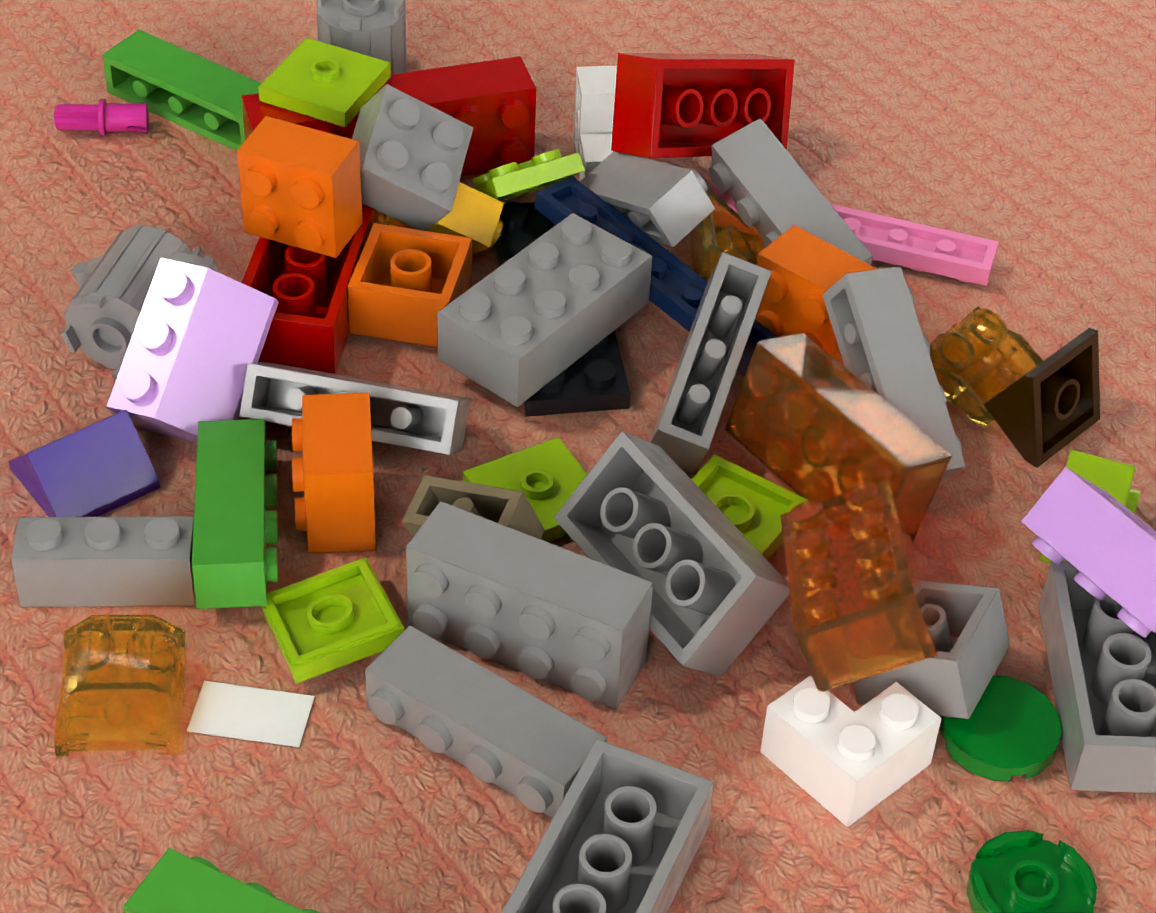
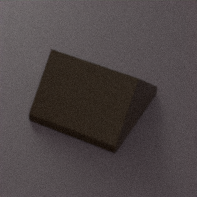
[983,328,1100,468]

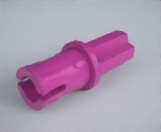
[54,99,149,136]

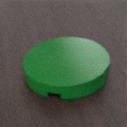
[940,676,1062,781]
[966,830,1097,913]

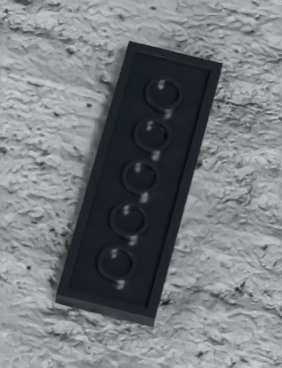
[492,202,630,417]

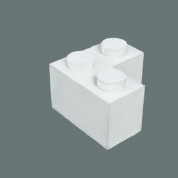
[573,65,649,181]
[760,676,942,827]

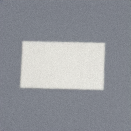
[187,680,315,748]

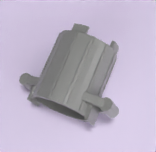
[316,0,407,74]
[62,225,220,379]

